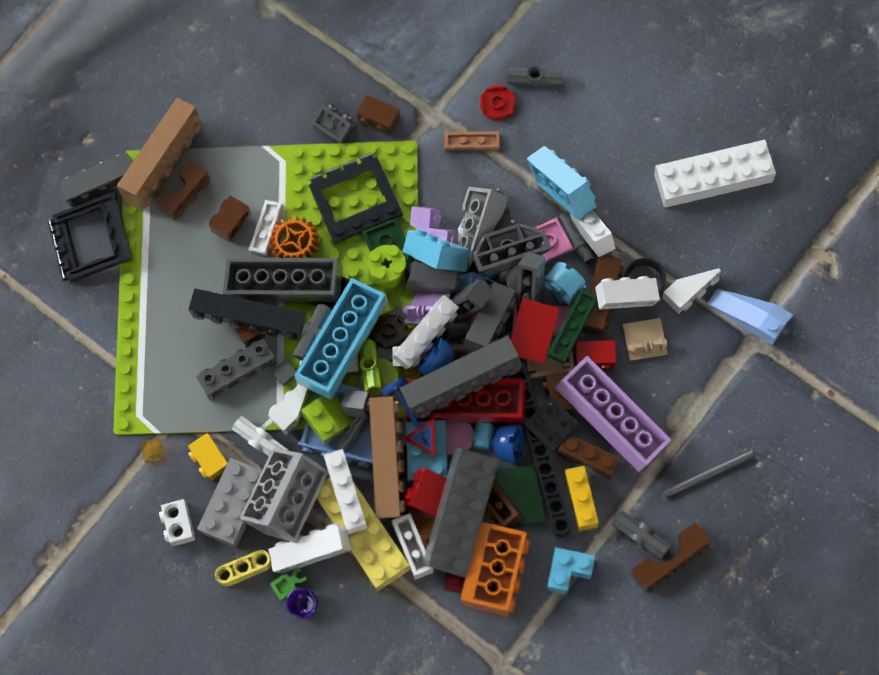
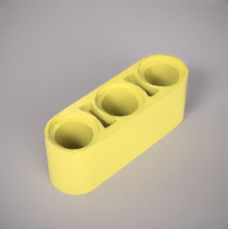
[215,550,272,587]

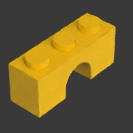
[565,466,599,532]

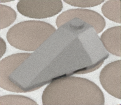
[459,187,508,264]

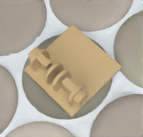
[623,318,668,361]

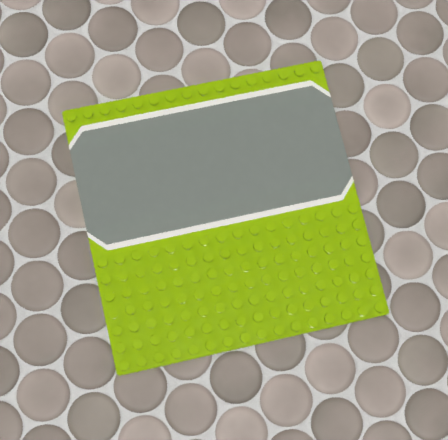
[113,141,421,435]

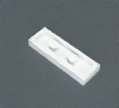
[248,200,284,256]

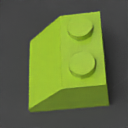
[302,394,354,446]

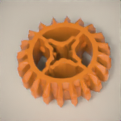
[269,216,320,258]

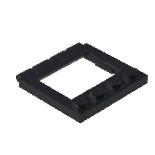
[308,153,403,244]
[48,192,134,283]

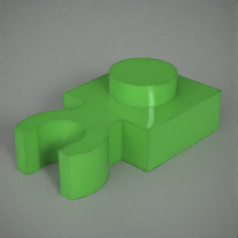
[270,568,308,601]

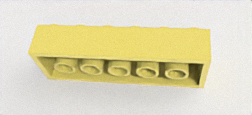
[316,478,411,591]

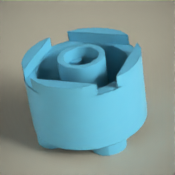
[543,262,587,305]

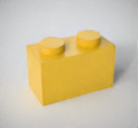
[188,433,227,481]

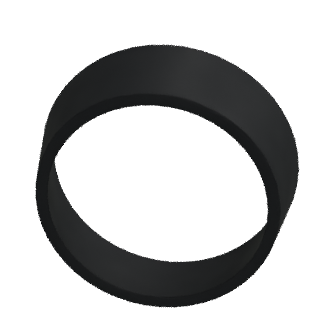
[624,258,666,293]

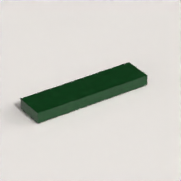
[547,289,597,365]

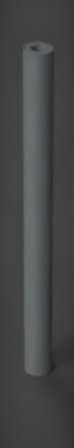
[663,450,755,498]

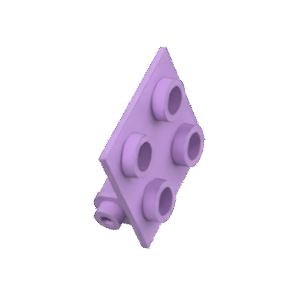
[403,293,450,324]

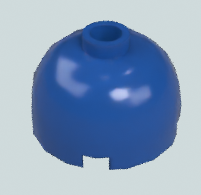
[417,338,455,375]
[491,424,525,463]

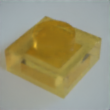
[140,438,164,463]

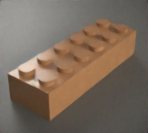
[117,98,202,211]
[369,396,407,518]

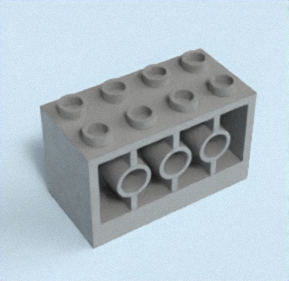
[239,448,329,543]

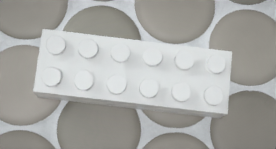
[654,140,776,208]

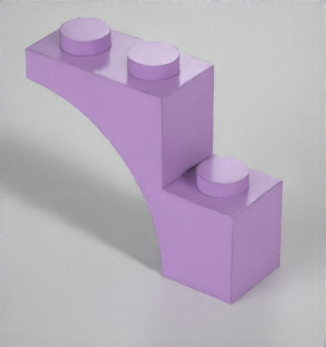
[410,207,458,244]

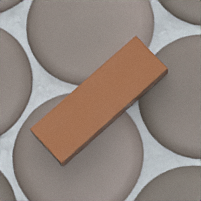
[444,131,500,151]

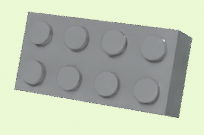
[197,458,262,548]

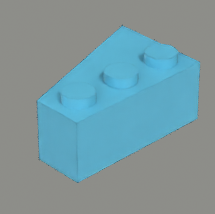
[403,228,471,272]

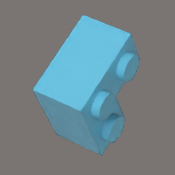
[547,547,595,595]

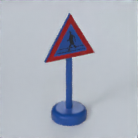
[381,377,436,457]

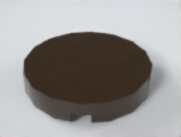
[370,313,408,349]

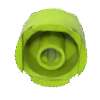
[367,245,407,289]

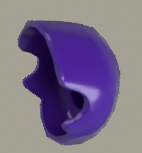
[286,588,319,619]

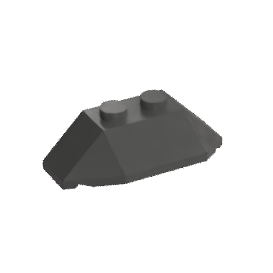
[473,223,551,274]

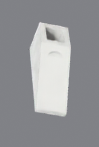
[662,268,721,314]
[268,384,311,435]

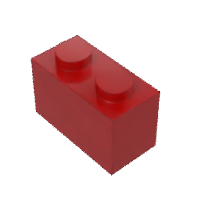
[575,340,616,371]

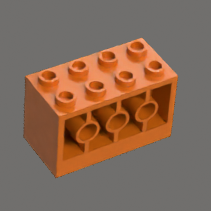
[460,522,530,617]

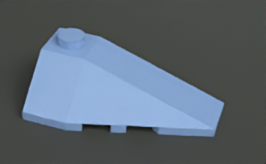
[707,289,793,346]

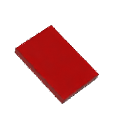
[510,298,560,365]

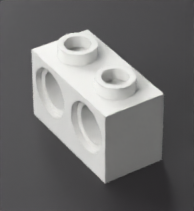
[159,499,196,546]

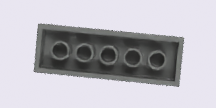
[223,258,343,302]
[400,336,523,418]
[422,448,499,577]

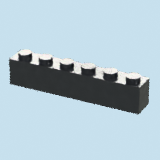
[188,288,308,341]

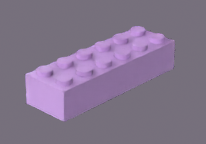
[555,356,671,472]

